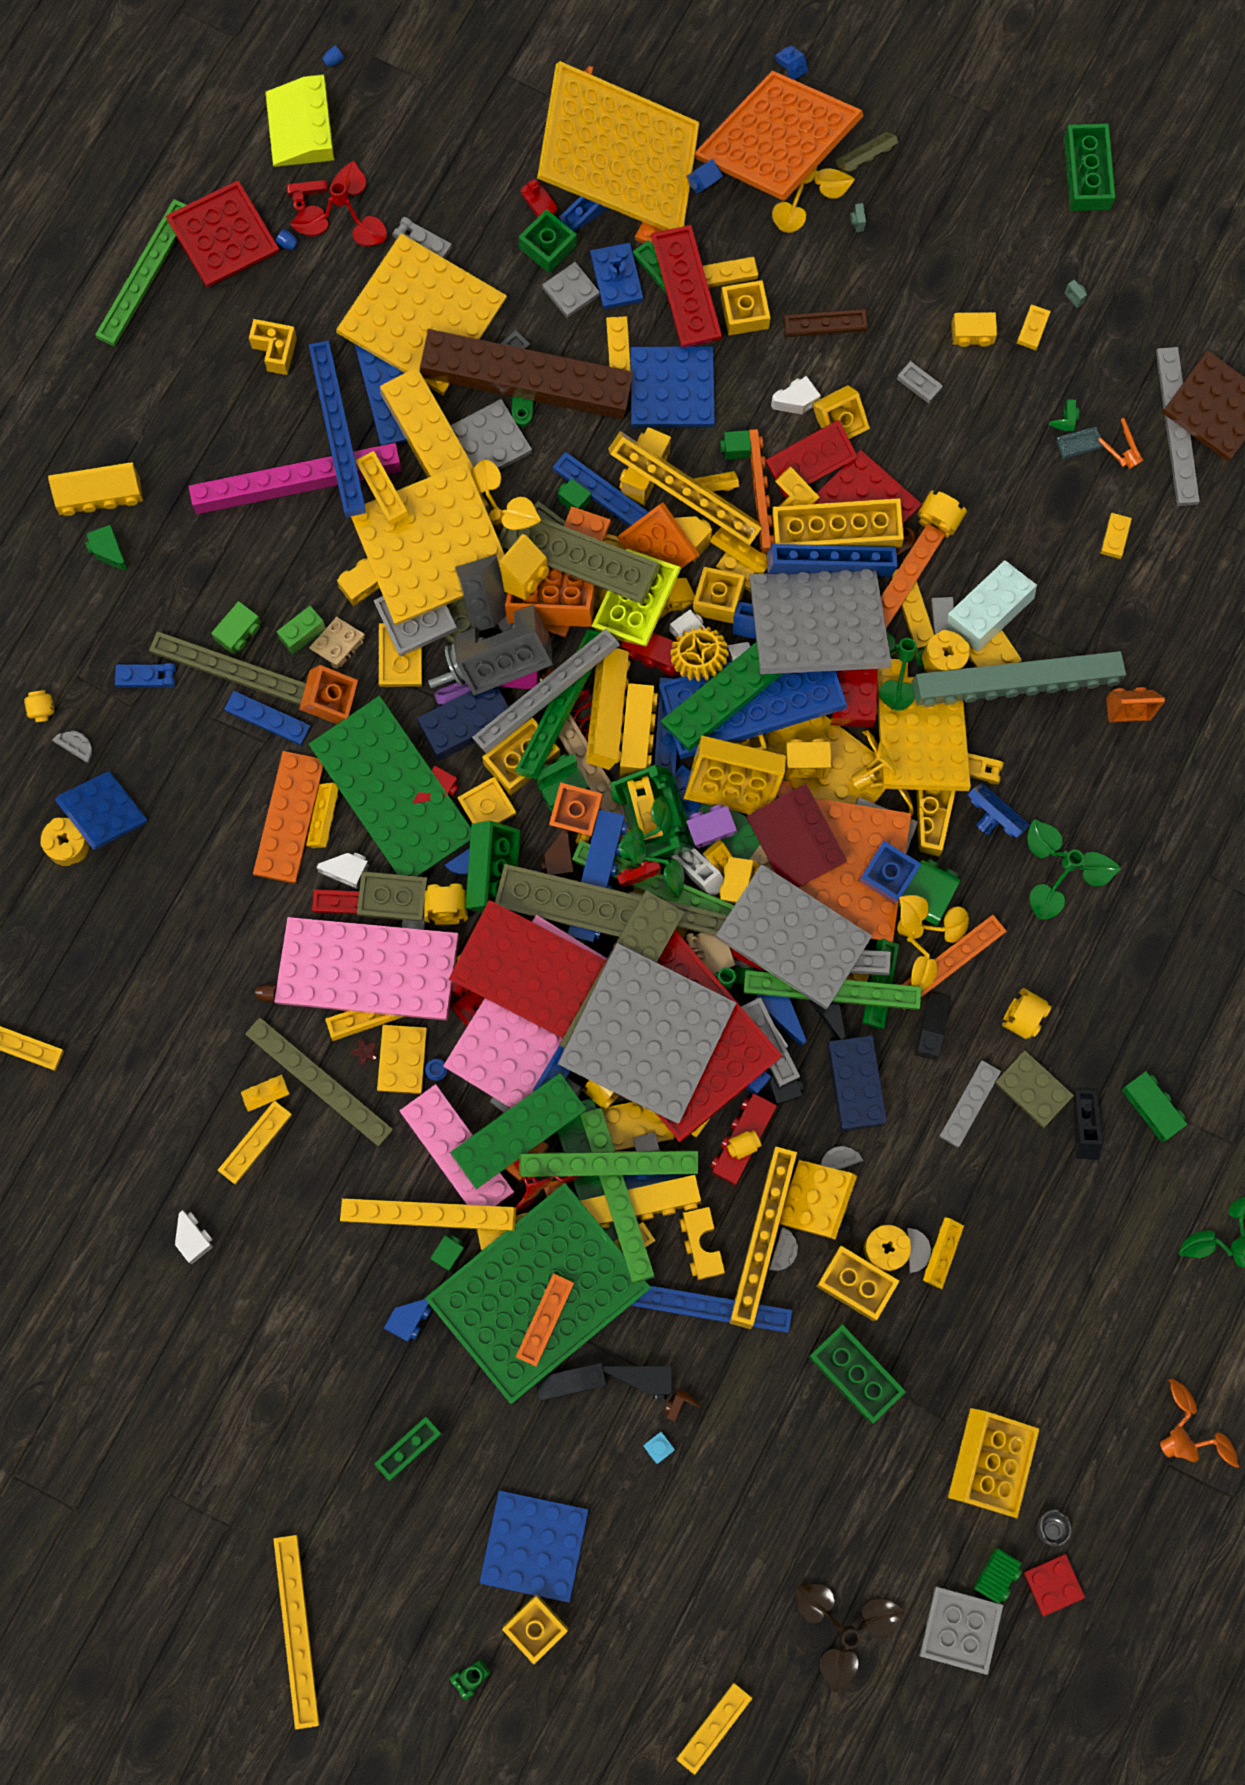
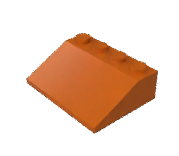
[505,567,597,627]

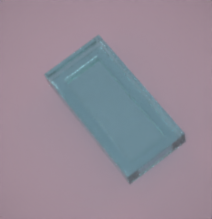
[1056,427,1103,459]

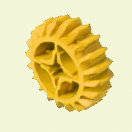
[670,625,729,682]

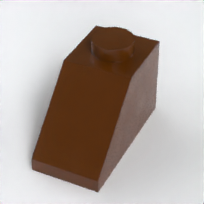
[541,830,573,878]

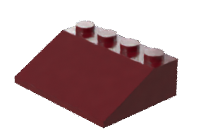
[746,784,847,888]

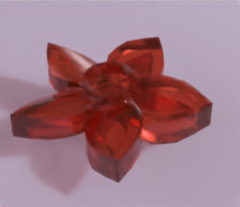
[351,1039,377,1066]

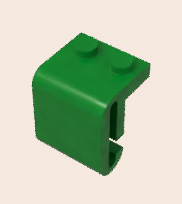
[535,754,588,813]
[898,858,961,926]

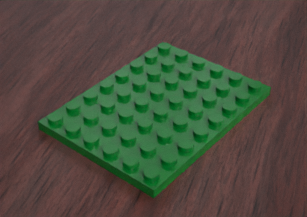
[425,1183,651,1404]

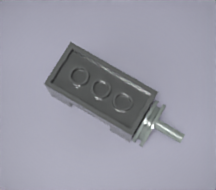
[429,604,553,695]

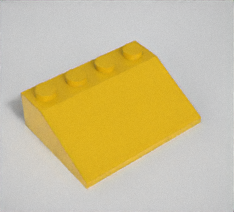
[684,736,786,814]
[948,1408,1039,1518]

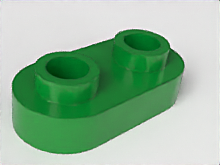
[512,397,533,427]

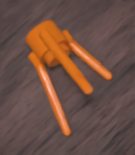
[1098,418,1143,469]

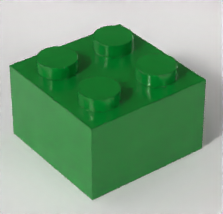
[519,209,577,274]

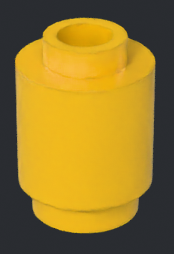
[727,1130,762,1160]

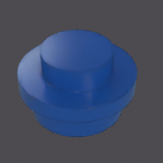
[425,1059,447,1081]

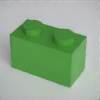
[211,601,261,655]
[276,606,326,655]

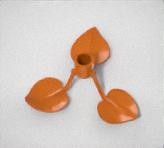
[1160,1379,1239,1468]

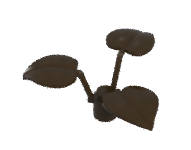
[795,1583,904,1692]

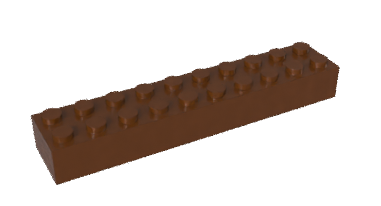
[420,329,633,420]

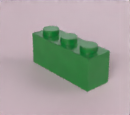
[1121,1071,1187,1143]
[374,1417,442,1481]

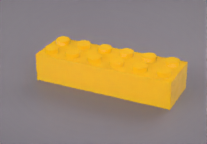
[380,367,474,478]
[772,498,904,547]

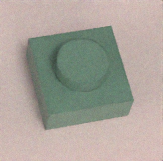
[850,203,866,232]
[1064,280,1087,308]

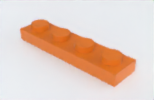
[516,1273,574,1366]

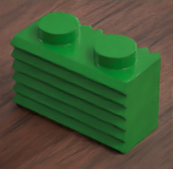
[973,1548,1022,1604]

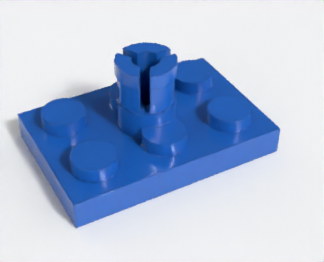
[590,243,643,310]
[968,783,1030,838]

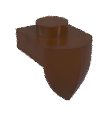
[896,527,916,557]
[664,1389,701,1422]

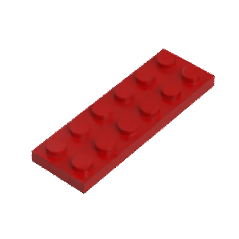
[651,225,722,349]

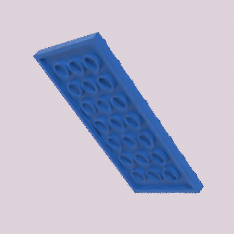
[659,661,847,759]

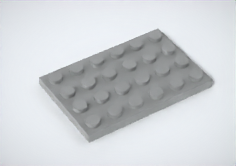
[715,864,872,1009]

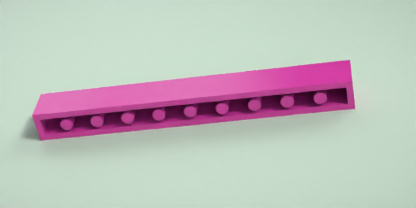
[189,443,401,514]

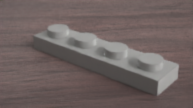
[741,997,800,1087]
[939,1061,1001,1148]

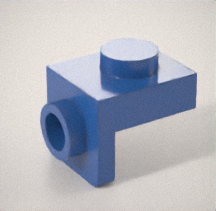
[775,45,808,80]

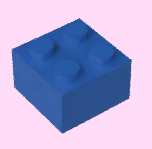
[858,841,921,904]

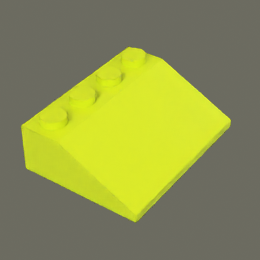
[266,75,334,167]
[592,549,681,646]

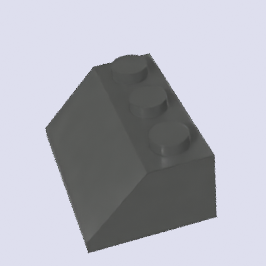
[455,555,507,632]

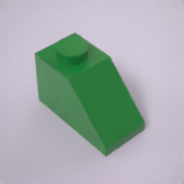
[85,525,128,571]

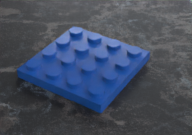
[630,346,715,427]
[480,1491,588,1603]

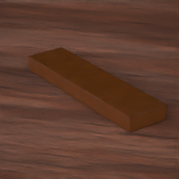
[784,309,868,337]

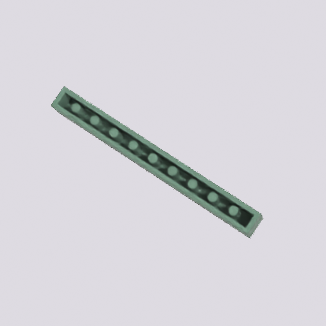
[912,651,1126,707]

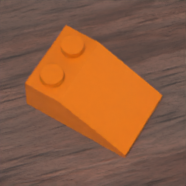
[1106,687,1165,722]

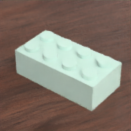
[946,560,1037,652]

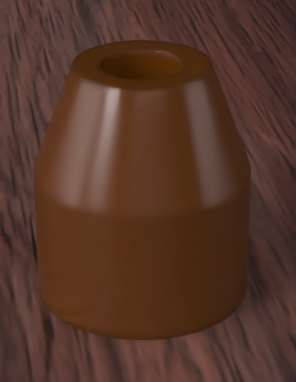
[255,984,277,1003]

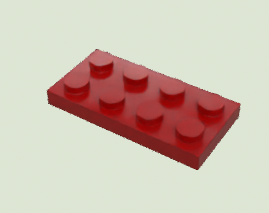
[765,420,857,497]

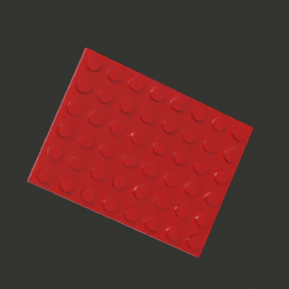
[656,930,783,1143]

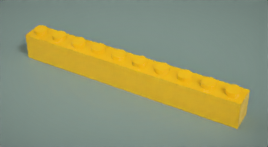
[477,1175,701,1251]

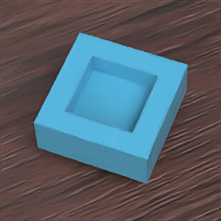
[643,1432,675,1464]

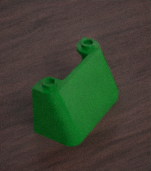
[610,765,695,865]

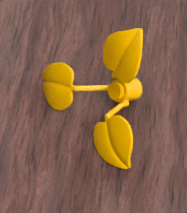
[772,167,854,233]
[470,460,541,531]
[851,730,914,816]
[897,895,969,991]

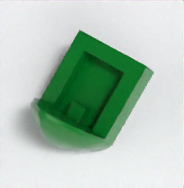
[1049,399,1079,431]

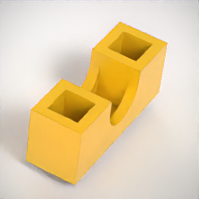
[679,1207,725,1280]

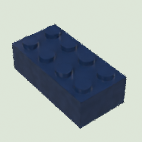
[417,687,509,761]
[827,1036,887,1132]

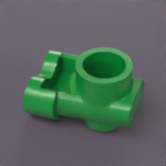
[449,1660,490,1700]

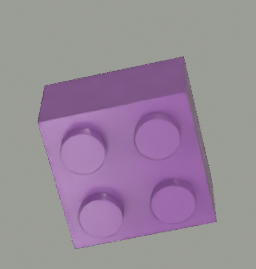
[686,804,739,849]

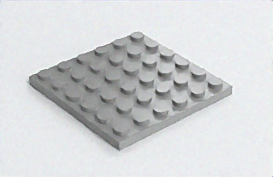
[749,569,891,674]
[558,943,736,1124]

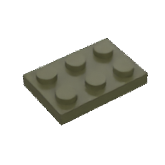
[357,872,428,922]
[995,1050,1074,1128]

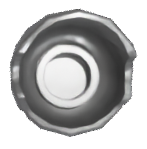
[1036,1509,1072,1547]

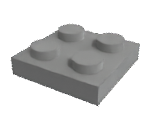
[542,262,600,318]

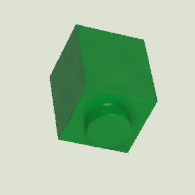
[720,430,751,460]
[558,478,591,510]
[430,1235,465,1272]

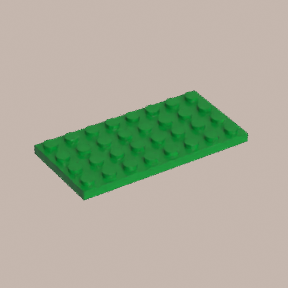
[308,696,471,877]

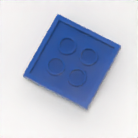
[55,771,147,850]

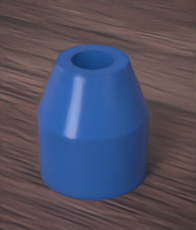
[322,45,345,67]
[275,229,298,250]

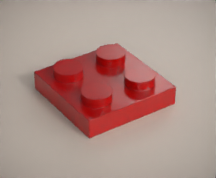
[1023,1554,1085,1617]

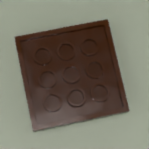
[1162,350,1245,462]

